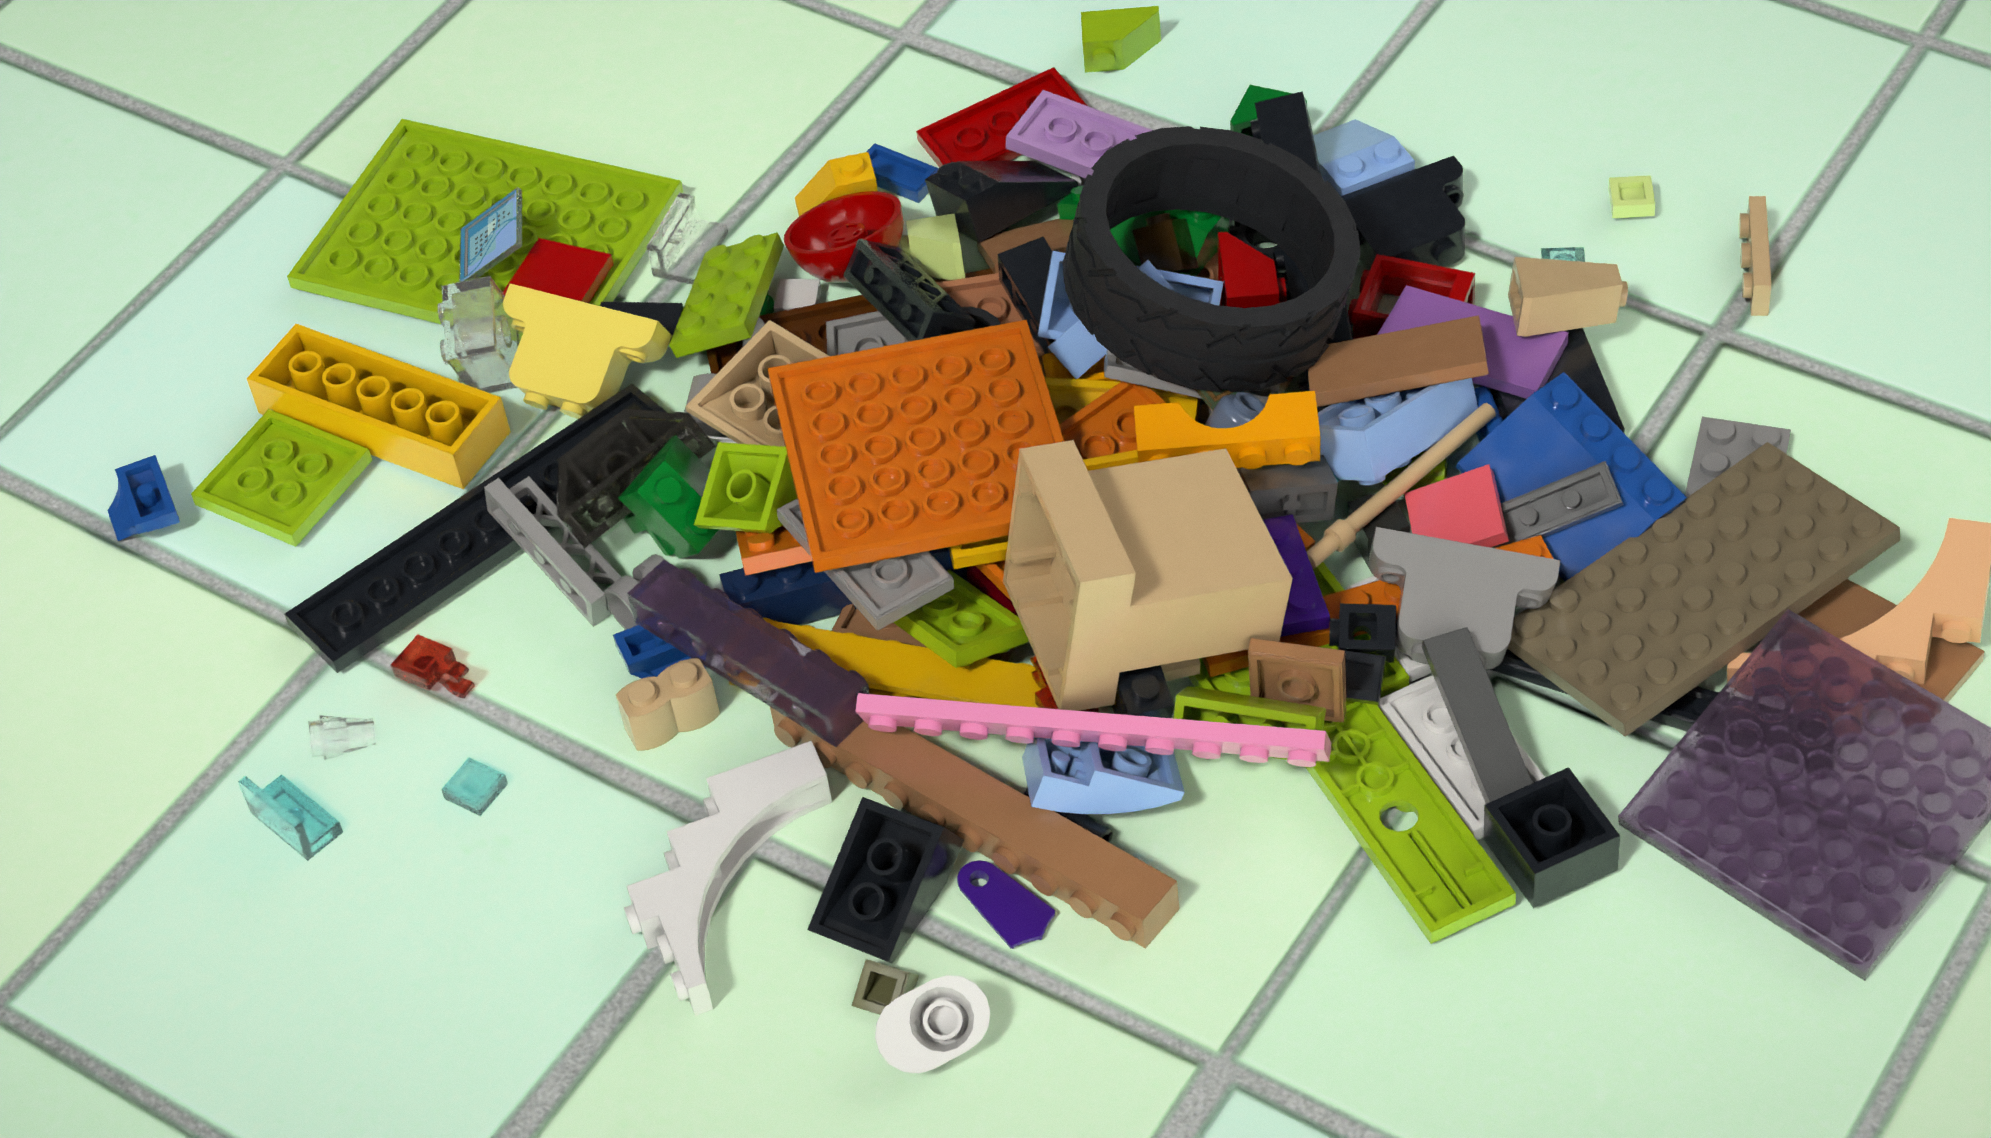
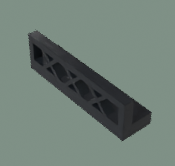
[843,239,976,341]

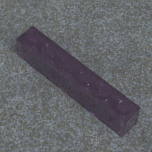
[627,560,869,747]

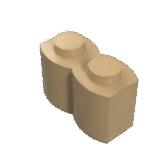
[616,658,720,751]

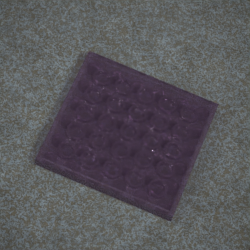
[1618,609,1991,981]

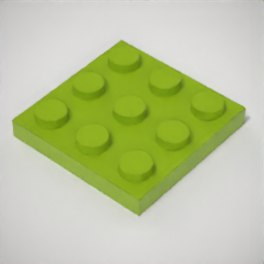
[191,409,372,547]

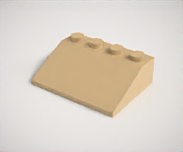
[685,320,829,446]

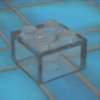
[438,276,519,393]

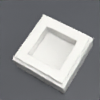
[774,279,822,312]

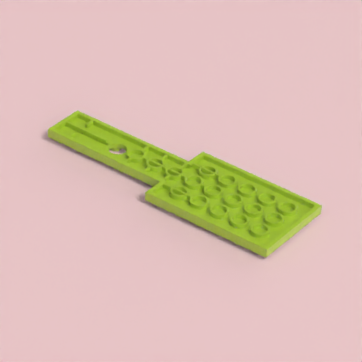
[1188,562,1516,944]

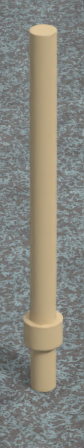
[1307,403,1496,569]

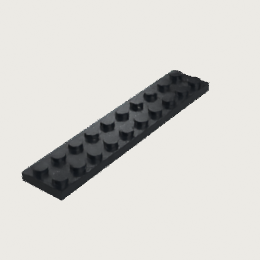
[284,383,687,673]

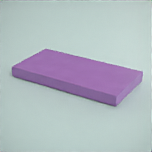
[1377,285,1569,399]

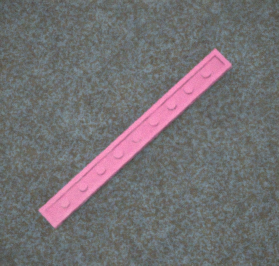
[855,693,1332,767]

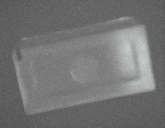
[646,192,728,285]

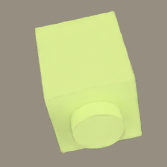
[901,214,965,280]

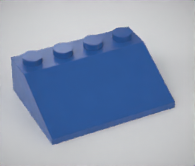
[1456,372,1687,582]

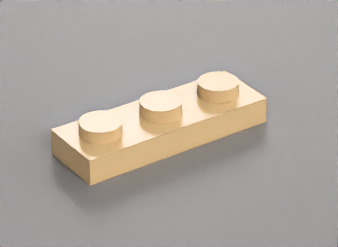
[1739,196,1771,316]

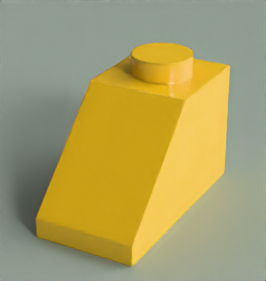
[795,152,878,216]

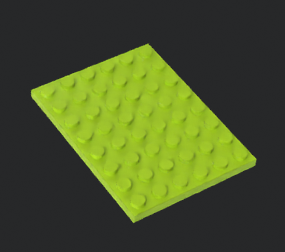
[287,119,684,343]

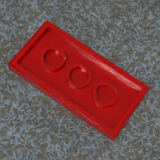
[916,67,1088,168]

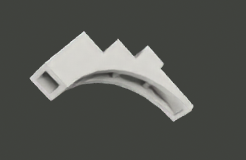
[623,741,832,1016]

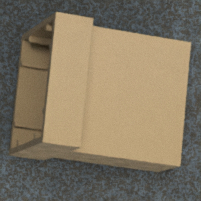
[1003,440,1293,711]

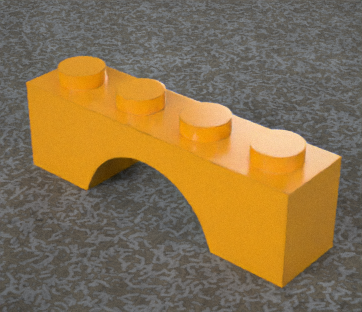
[1134,391,1320,469]

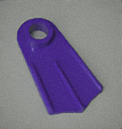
[957,860,1055,949]

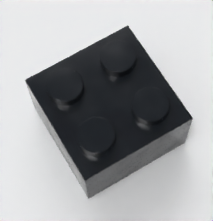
[1483,767,1620,909]

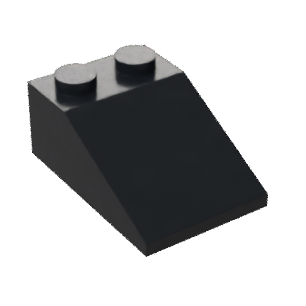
[925,160,1078,243]
[807,797,964,964]

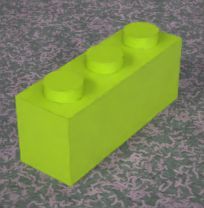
[1173,686,1326,760]

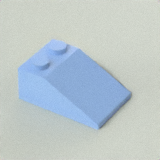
[1313,119,1415,196]

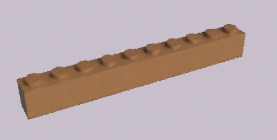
[770,671,1180,949]

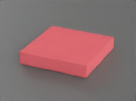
[1404,464,1509,548]

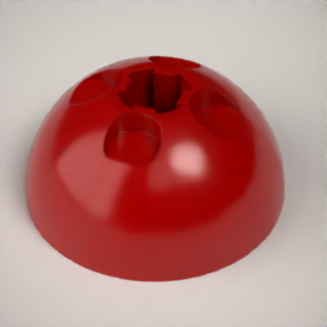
[784,191,904,283]

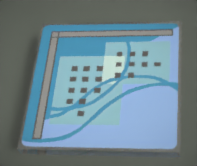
[459,187,522,288]

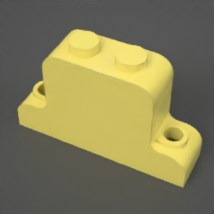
[503,284,672,419]

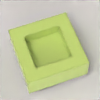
[1608,175,1655,218]

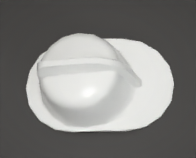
[875,975,990,1074]

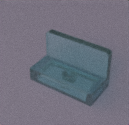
[238,774,343,861]

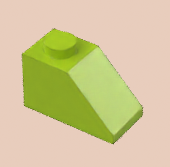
[1081,6,1161,73]

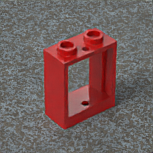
[1348,254,1475,339]

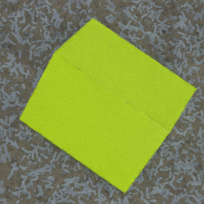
[694,442,797,534]

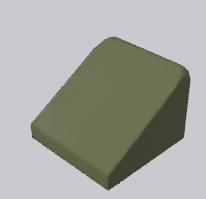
[851,959,919,1015]

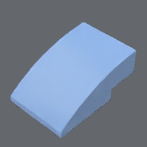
[1022,737,1184,814]

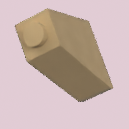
[1508,257,1628,337]

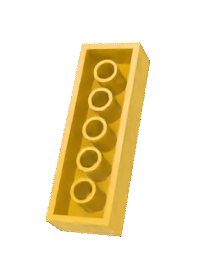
[246,324,511,490]

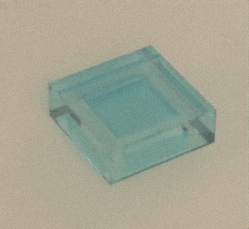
[441,757,508,817]

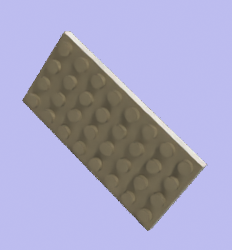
[1507,442,1900,737]

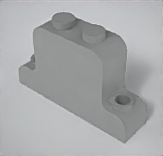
[1368,527,1560,669]

